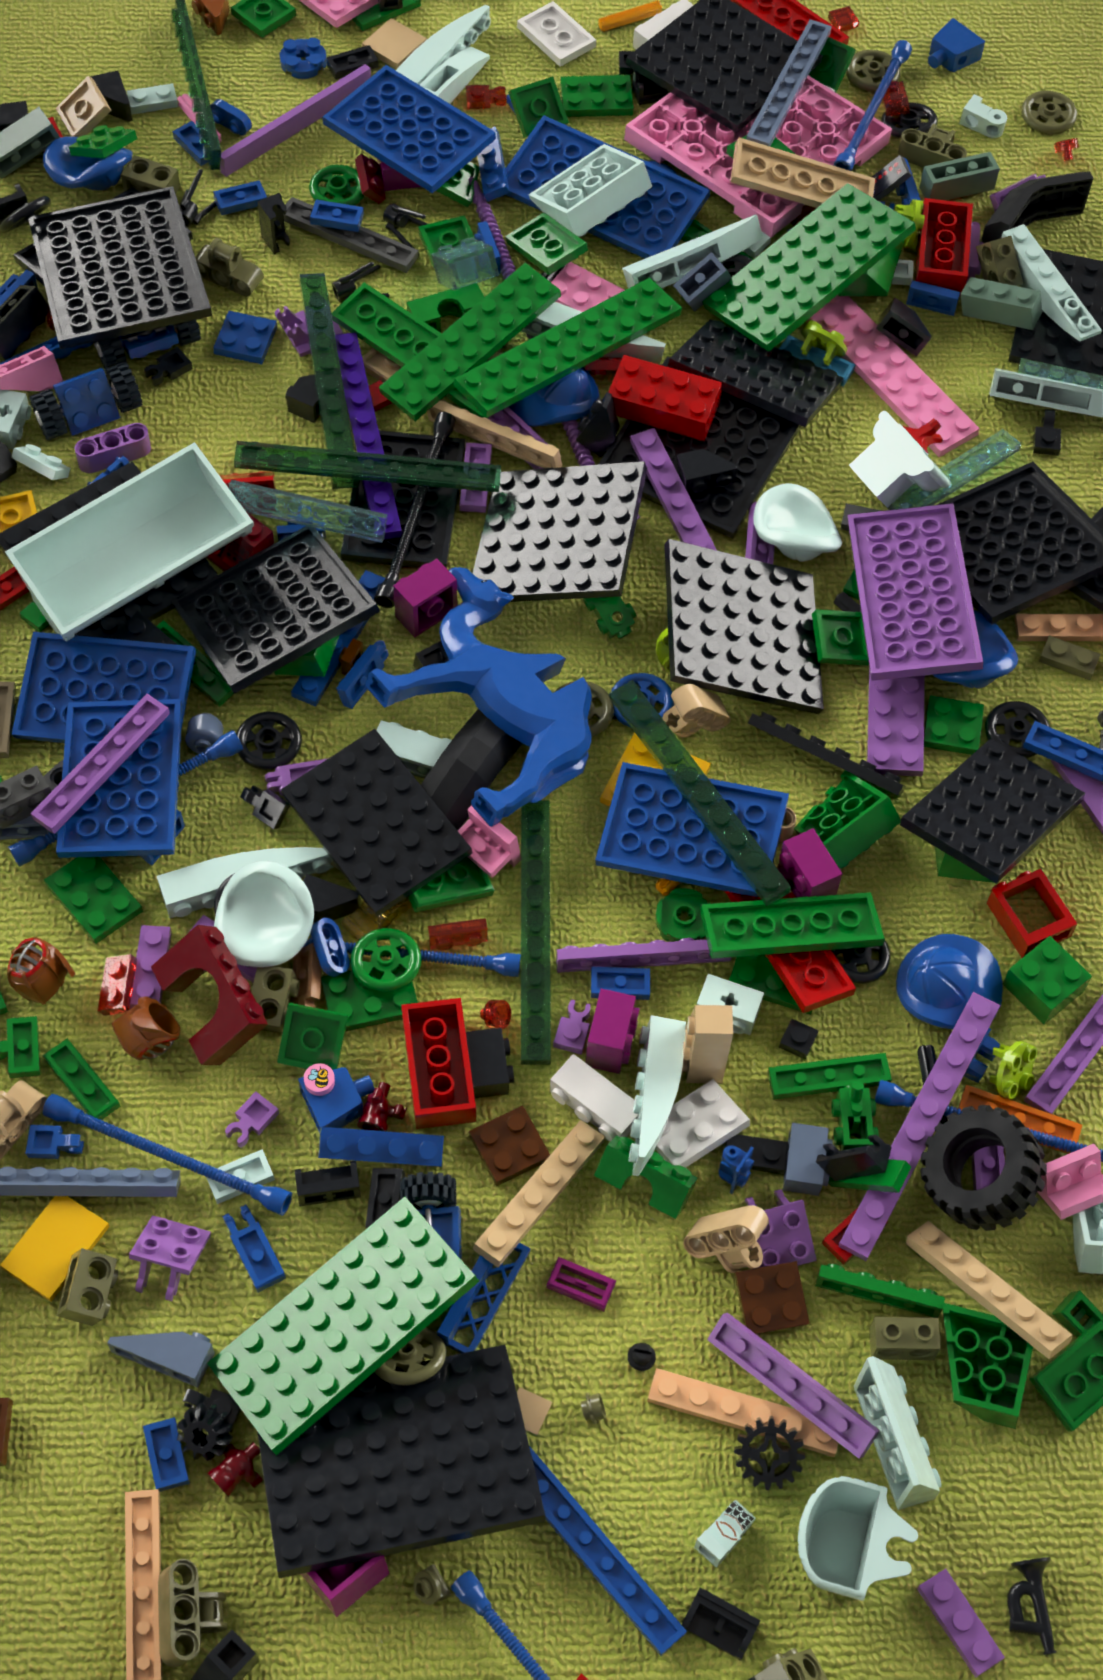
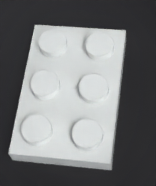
[517,1,596,67]
[655,1079,750,1168]

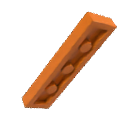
[958,1085,1082,1154]

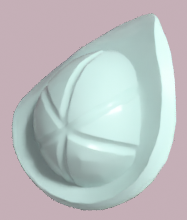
[753,483,842,562]
[214,861,314,967]

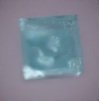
[431,237,499,290]

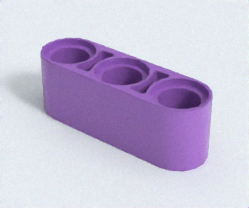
[74,423,151,473]

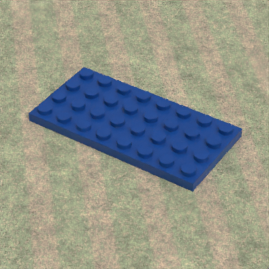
[506,115,710,259]

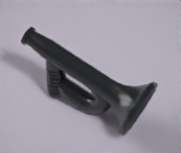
[1007,1557,1057,1655]

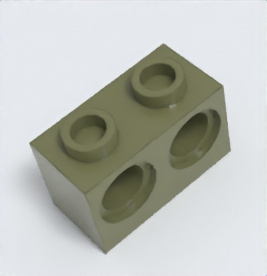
[121,155,180,194]
[976,236,1023,286]
[251,966,300,1033]
[56,1248,118,1326]
[869,1317,941,1360]
[754,1648,828,1680]

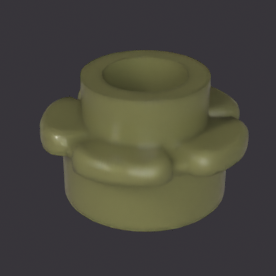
[581,1392,606,1424]

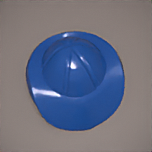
[43,137,133,190]
[508,367,600,427]
[932,610,1018,689]
[896,934,1003,1030]

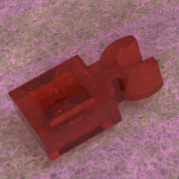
[465,85,506,109]

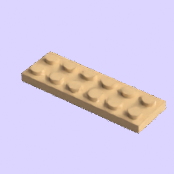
[730,137,875,208]

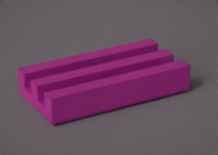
[546,1257,616,1312]

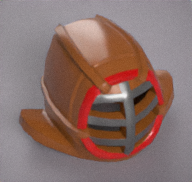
[7,937,75,1005]
[112,996,180,1060]

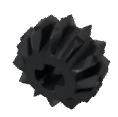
[177,1403,233,1461]

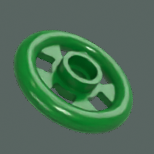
[309,164,364,206]
[351,928,421,992]

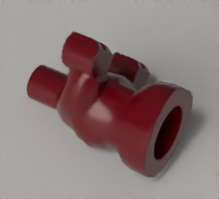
[357,1082,407,1131]
[208,1442,263,1497]

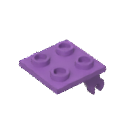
[275,302,344,357]
[745,1189,817,1268]
[129,1215,211,1302]

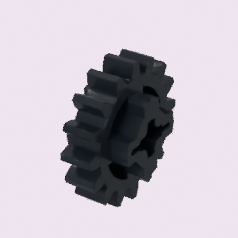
[734,1416,805,1490]

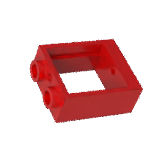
[987,868,1078,958]

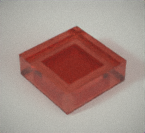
[828,6,859,32]

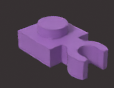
[553,1000,591,1055]
[225,1091,279,1148]

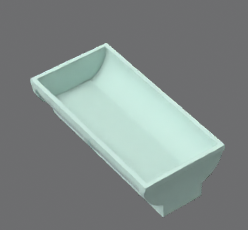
[5,442,254,641]

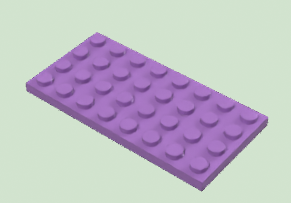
[848,503,983,681]

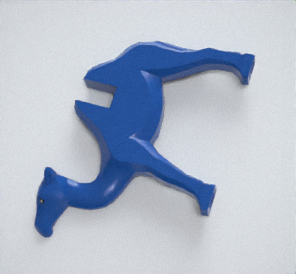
[366,567,592,826]

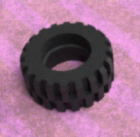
[920,1105,1047,1231]

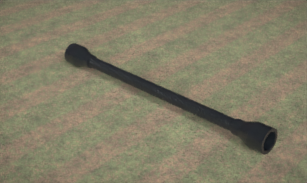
[374,412,456,608]

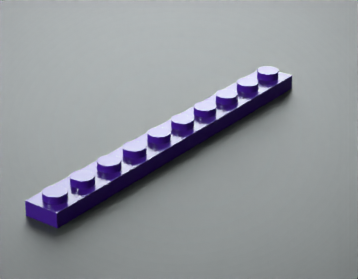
[331,332,402,541]

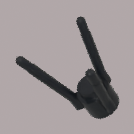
[179,169,217,227]
[383,203,427,249]
[331,262,390,301]

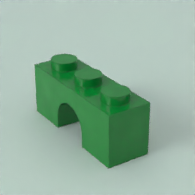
[407,282,484,333]
[594,1135,698,1219]

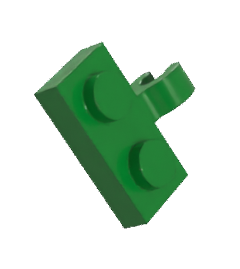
[0,1016,41,1078]

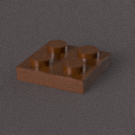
[469,1105,550,1187]
[734,1261,810,1334]

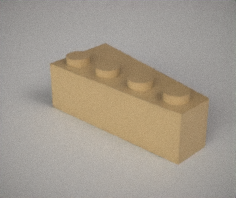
[682,1005,733,1084]

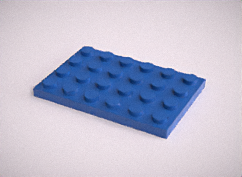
[322,65,496,194]
[11,632,196,743]
[56,699,182,858]
[595,762,789,899]

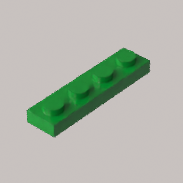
[156,620,234,707]
[767,1053,892,1100]
[815,1264,945,1318]

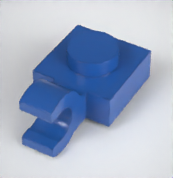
[25,1125,84,1159]

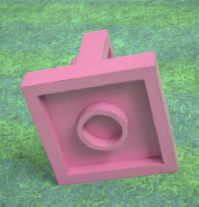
[458,805,521,878]
[1037,1144,1103,1220]

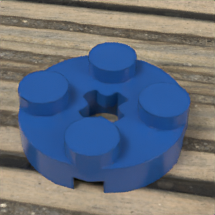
[280,38,327,79]

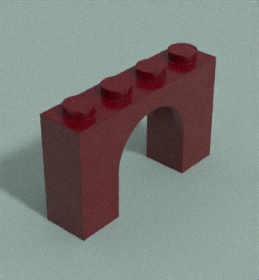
[151,925,268,1065]

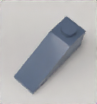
[107,1332,215,1388]

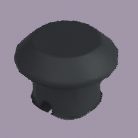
[628,1343,656,1371]

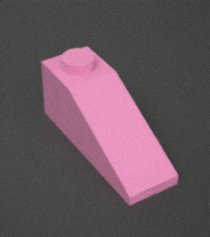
[0,346,63,391]

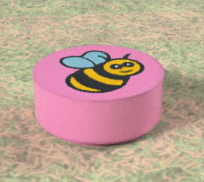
[304,1064,335,1096]

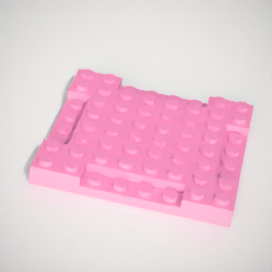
[624,75,892,237]

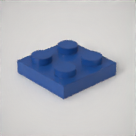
[213,311,277,364]

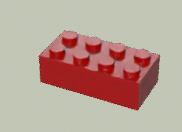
[915,198,973,297]
[608,355,722,441]
[401,998,476,1130]

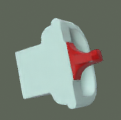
[849,411,950,508]

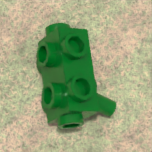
[583,592,637,639]
[831,1081,879,1151]

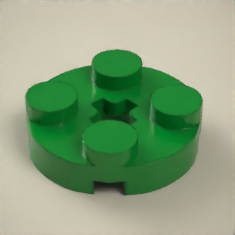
[655,888,710,942]

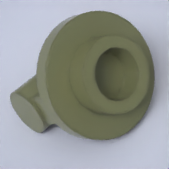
[414,1564,452,1605]

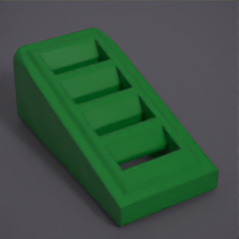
[1052,1290,1103,1338]

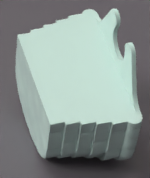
[798,1476,918,1601]

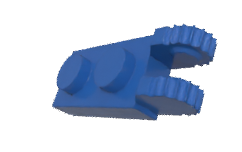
[222,1205,286,1293]

